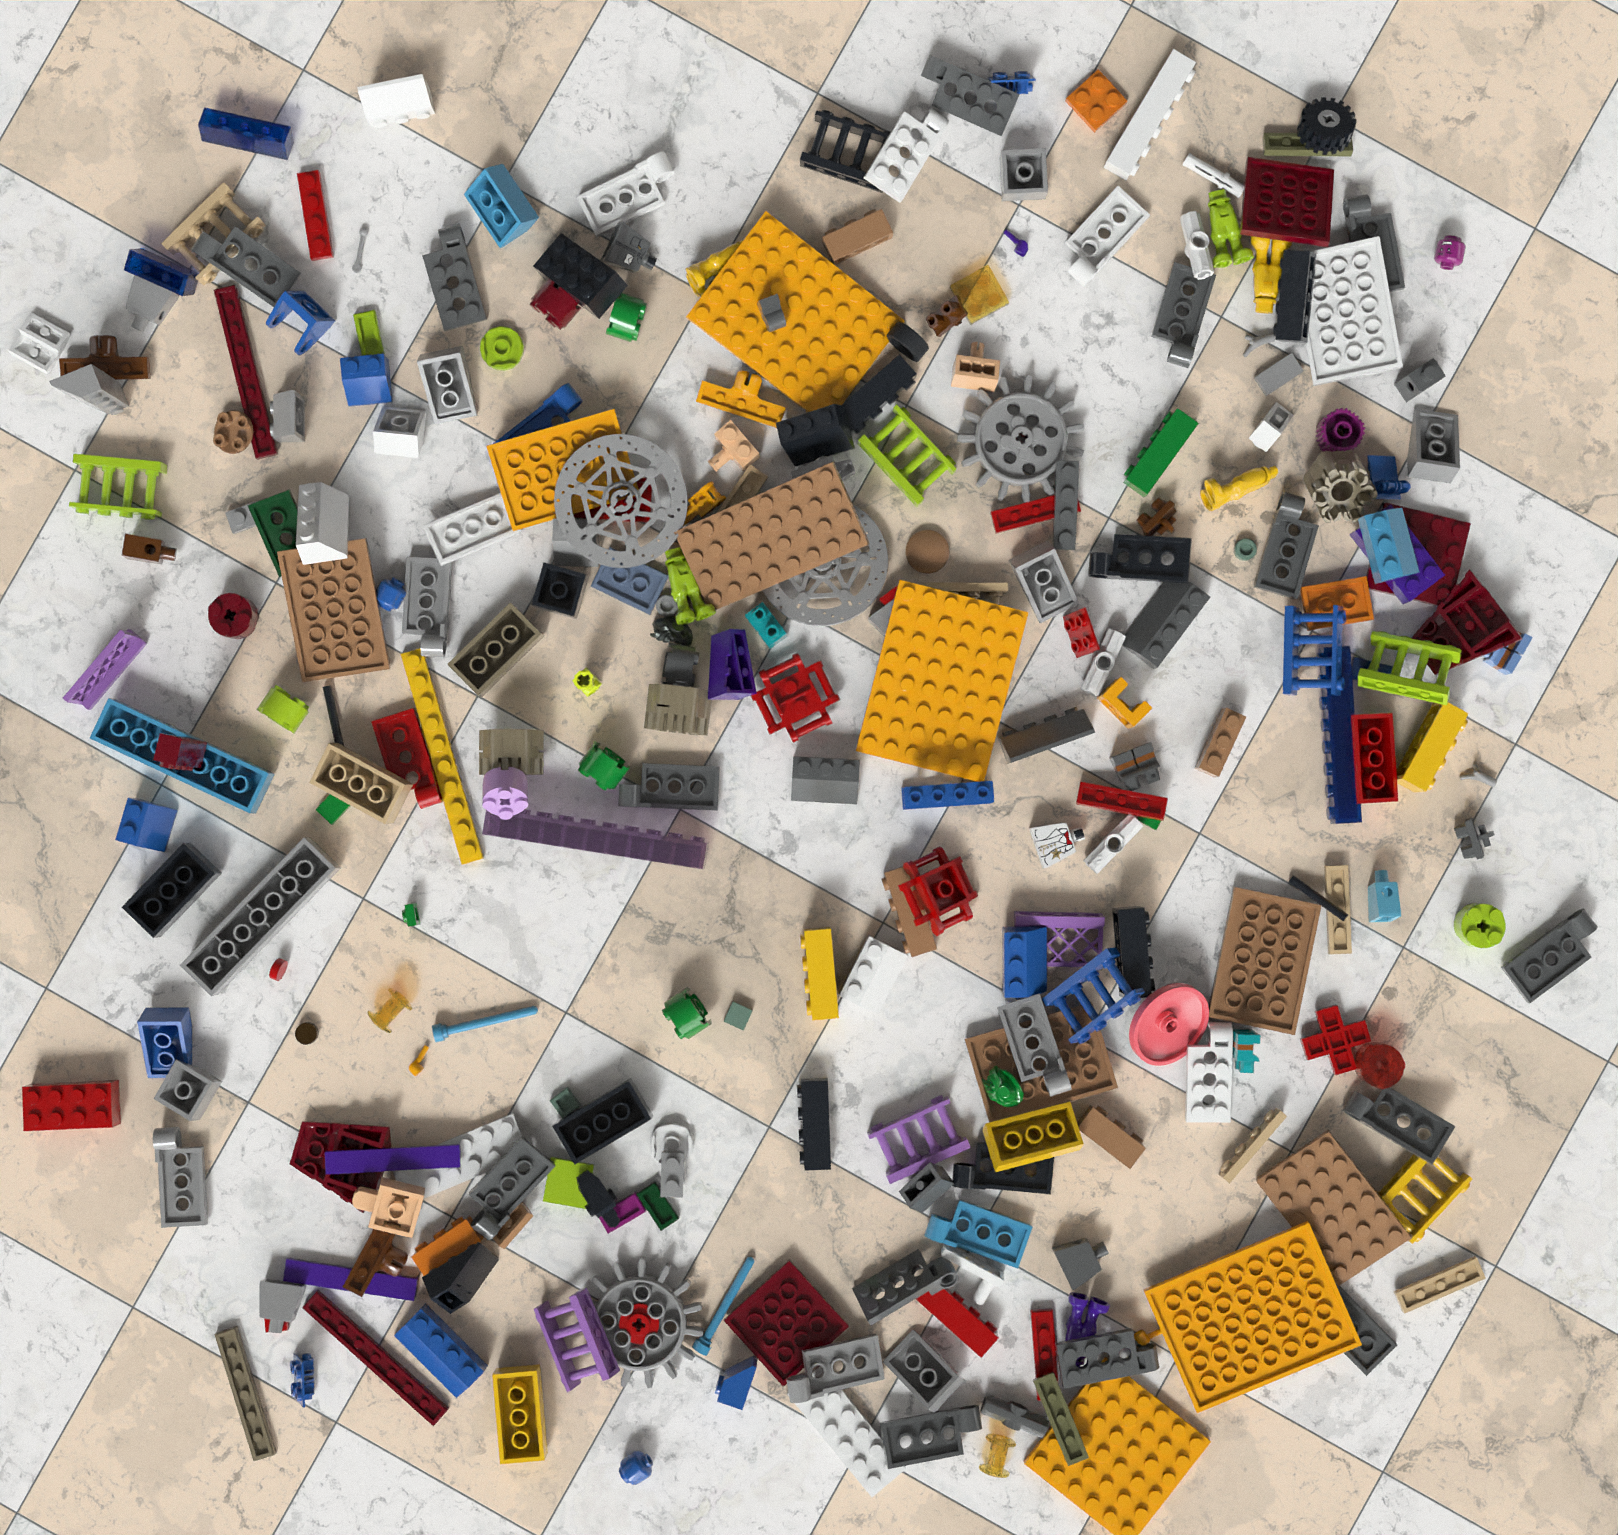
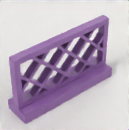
[63,629,147,710]
[1014,911,1105,967]

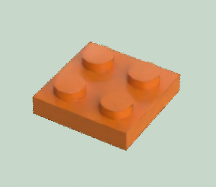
[1065,69,1128,133]

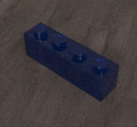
[198,107,294,160]

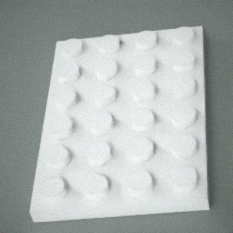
[1306,236,1403,386]

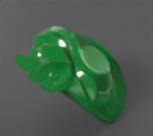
[982,1065,1024,1107]

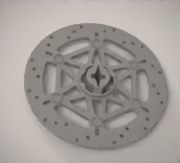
[554,434,688,568]
[763,505,888,626]

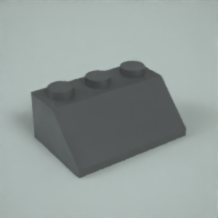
[791,756,860,805]

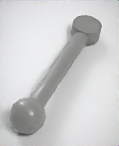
[352,228,368,273]

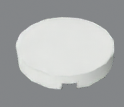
[650,1122,694,1164]

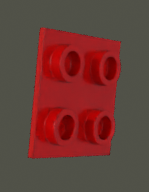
[1063,607,1100,658]

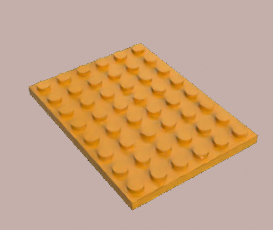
[686,211,905,412]
[856,579,1029,782]
[1143,1221,1362,1413]

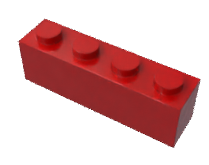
[916,1289,999,1358]

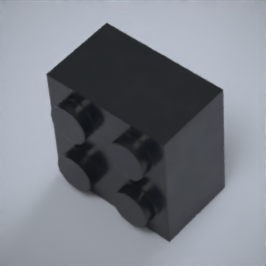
[531,562,589,619]

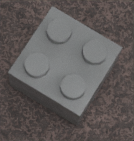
[999,148,1048,201]

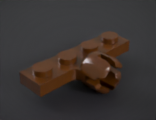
[59,335,151,380]
[342,1229,408,1297]

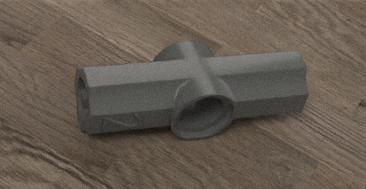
[980,1394,1049,1438]

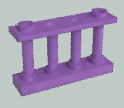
[867,1095,971,1184]
[534,1287,620,1392]

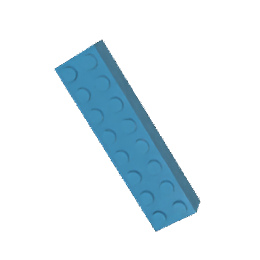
[90,698,275,814]

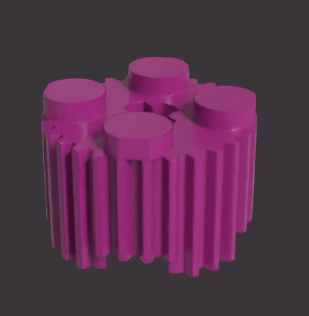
[1315,408,1365,452]

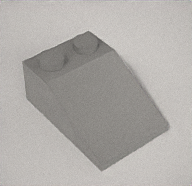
[417,346,477,424]
[1407,408,1460,484]
[1009,541,1079,623]
[883,1329,965,1413]

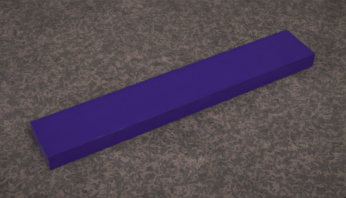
[325,1144,461,1174]
[283,1258,419,1301]

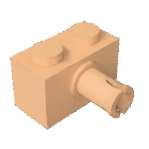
[951,342,1000,392]
[707,420,760,472]

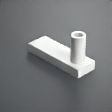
[941,1244,1004,1305]

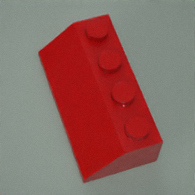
[1351,713,1399,804]

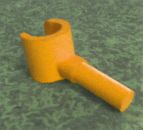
[409,1045,429,1076]
[1134,1329,1162,1345]

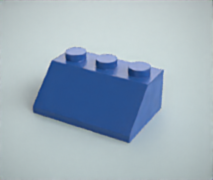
[1002,926,1047,998]

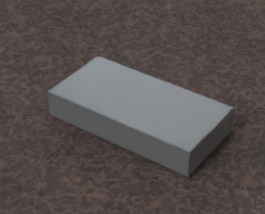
[1254,353,1304,396]

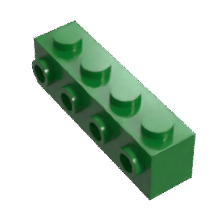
[1123,408,1199,498]

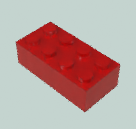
[22,1080,121,1131]

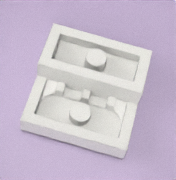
[8,313,70,375]

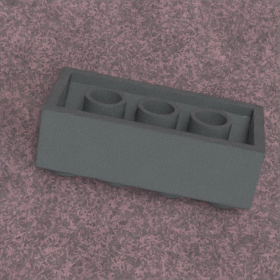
[1122,581,1210,669]
[999,707,1095,764]

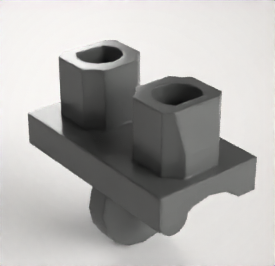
[1454,818,1495,860]

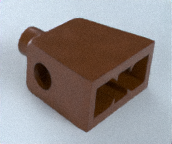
[122,533,177,565]

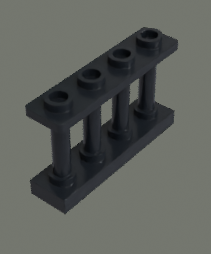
[800,110,891,193]

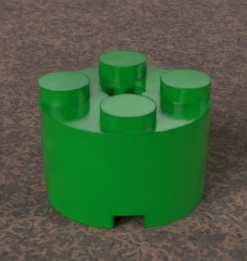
[606,293,647,342]
[578,742,630,791]
[662,987,712,1039]

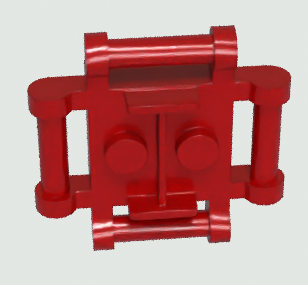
[751,652,841,743]
[898,846,978,936]

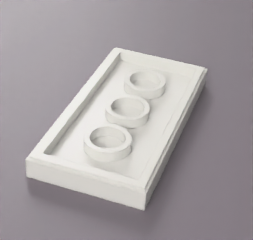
[423,492,522,566]

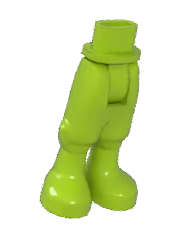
[1208,189,1254,268]
[665,547,716,625]

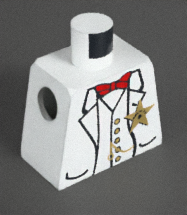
[1029,823,1085,868]

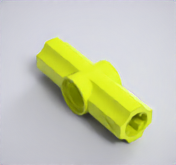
[572,667,602,697]

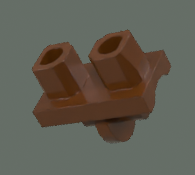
[926,295,968,337]
[1137,497,1177,536]

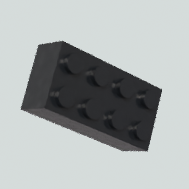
[533,233,628,319]
[121,843,222,938]
[1112,906,1155,998]
[552,1078,653,1165]

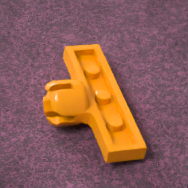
[696,371,786,428]

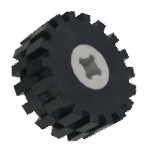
[1297,97,1357,155]

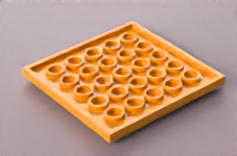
[1023,1357,1211,1535]

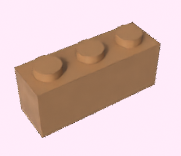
[822,209,893,265]
[1194,707,1246,778]
[1077,1105,1146,1169]

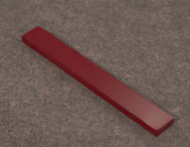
[214,285,278,460]
[302,1290,449,1426]

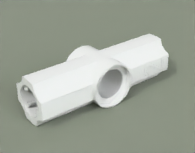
[1180,211,1214,280]
[1081,629,1126,697]
[1083,814,1143,874]

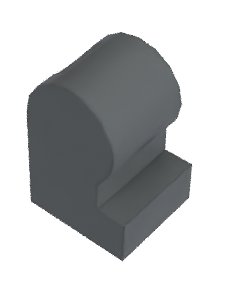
[757,294,786,332]

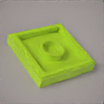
[543,1157,595,1209]

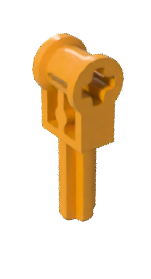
[682,481,726,528]

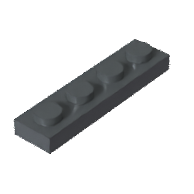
[1052,461,1079,550]

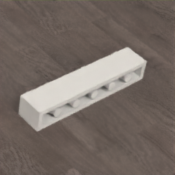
[1104,49,1196,180]

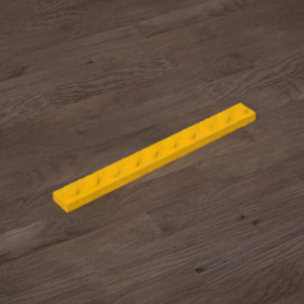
[401,648,484,865]

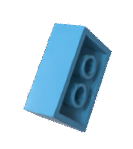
[464,164,539,248]
[1358,508,1419,584]

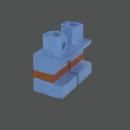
[1483,631,1533,675]

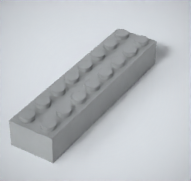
[180,837,341,996]

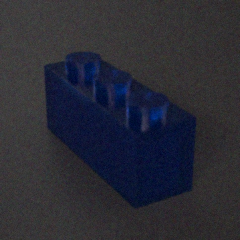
[124,248,199,296]

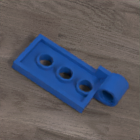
[493,383,583,444]

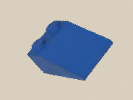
[137,1007,192,1078]

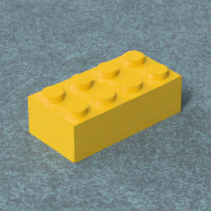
[1396,702,1469,792]
[800,927,839,1021]
[983,1102,1084,1172]
[492,1364,548,1465]

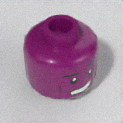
[1434,235,1466,270]

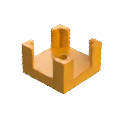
[1097,677,1152,729]

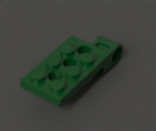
[248,489,298,577]

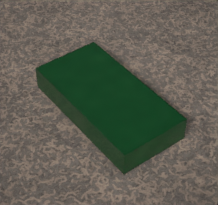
[637,1181,680,1231]

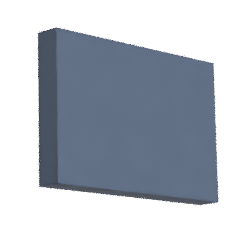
[591,547,669,615]

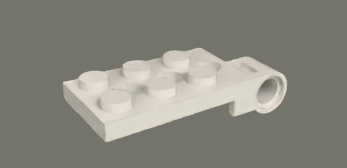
[864,108,949,203]
[577,152,674,238]
[1065,186,1150,287]
[1185,1022,1233,1123]

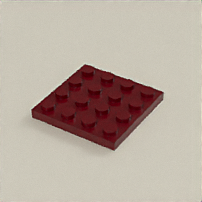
[1240,157,1334,247]
[1366,502,1471,606]
[724,1259,849,1387]

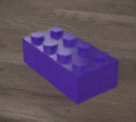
[1349,504,1445,604]

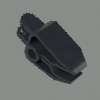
[576,1170,620,1228]

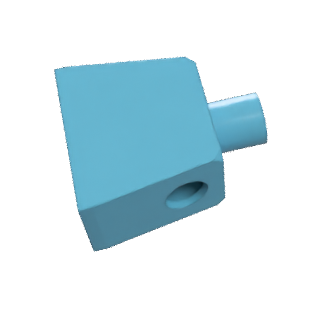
[1368,870,1401,922]

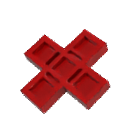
[1300,1005,1371,1075]

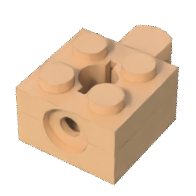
[352,1177,425,1238]

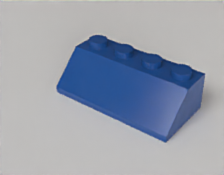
[394,1303,488,1398]

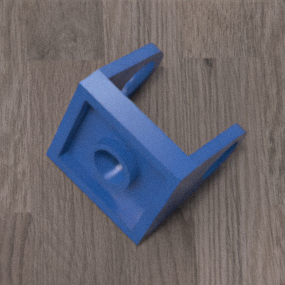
[266,291,335,356]

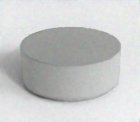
[656,595,678,617]

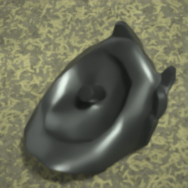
[650,616,693,646]

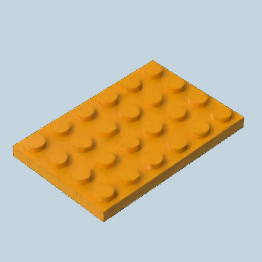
[486,408,639,531]

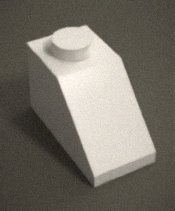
[1249,402,1294,452]

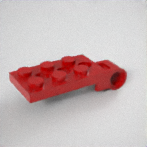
[371,708,443,809]

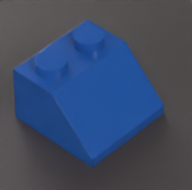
[340,354,393,407]
[115,798,178,852]
[715,1355,758,1410]

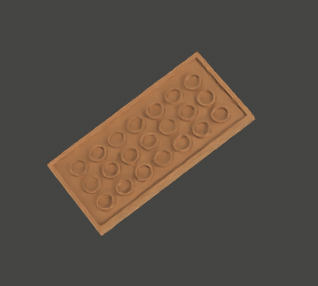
[674,461,870,610]

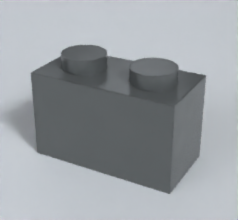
[899,1162,954,1213]

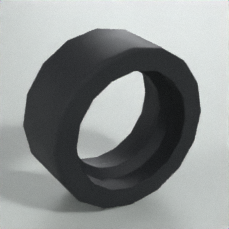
[886,322,929,362]

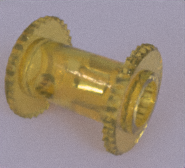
[367,988,412,1033]
[979,1434,1016,1478]

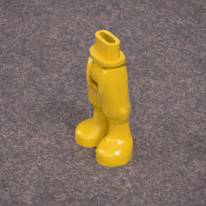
[1251,236,1292,314]
[685,240,743,297]
[1200,465,1278,511]

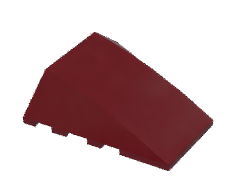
[1411,569,1523,675]
[289,1121,392,1213]

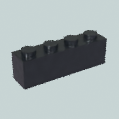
[1273,250,1317,343]
[842,354,917,434]
[797,1078,831,1171]

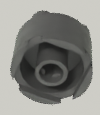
[661,642,699,687]

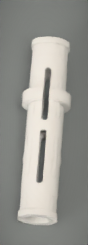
[1183,153,1244,198]

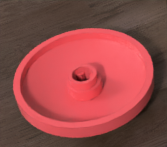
[1129,983,1209,1066]

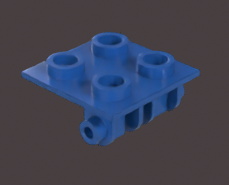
[988,71,1036,94]
[1367,455,1411,500]
[290,1353,315,1408]

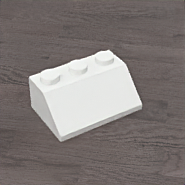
[357,74,435,128]
[839,935,908,1014]

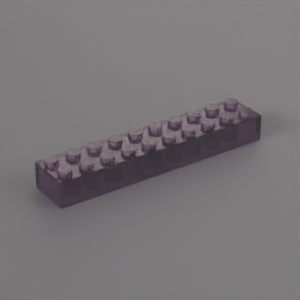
[482,809,709,869]

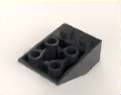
[422,1242,499,1314]

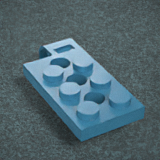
[924,1199,1033,1269]

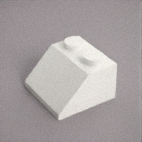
[373,406,426,458]

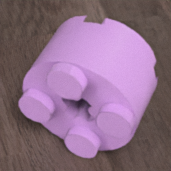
[482,767,528,820]

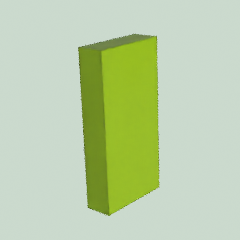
[353,310,385,356]

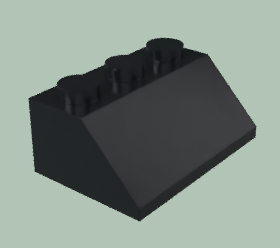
[776,404,855,467]

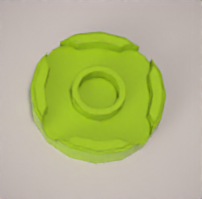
[480,326,524,371]

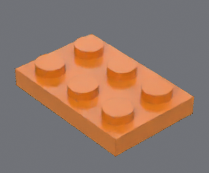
[1300,576,1374,631]

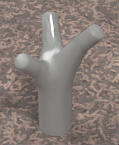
[1243,333,1275,357]
[1460,764,1497,787]

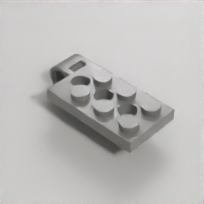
[402,557,452,657]
[997,994,1072,1097]
[153,1127,208,1228]
[786,1334,885,1403]

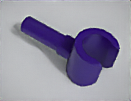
[1004,229,1028,257]

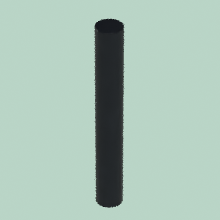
[322,685,344,746]
[1289,875,1349,922]

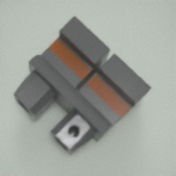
[1109,742,1160,791]

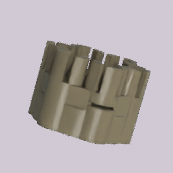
[1303,450,1377,523]
[644,684,712,736]
[479,729,544,775]

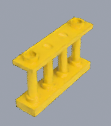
[1378,1154,1472,1244]

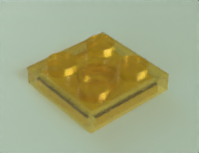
[949,265,1010,325]

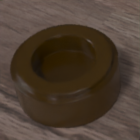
[295,1022,319,1045]

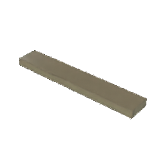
[214,1326,277,1461]

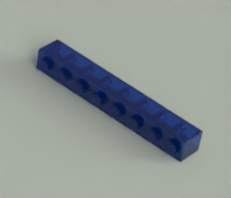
[1316,646,1362,824]

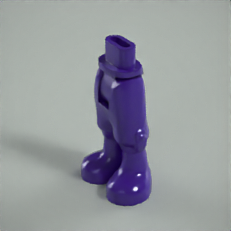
[1064,1292,1110,1367]

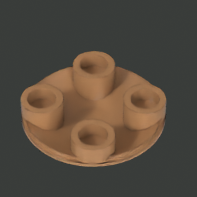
[213,410,253,454]
[906,530,949,574]

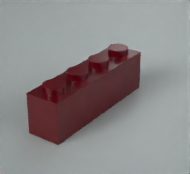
[153,733,207,771]

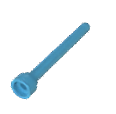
[432,1006,538,1042]
[692,1257,754,1356]

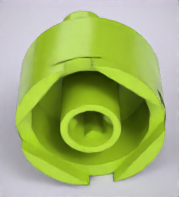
[256,685,309,734]
[1454,903,1506,948]

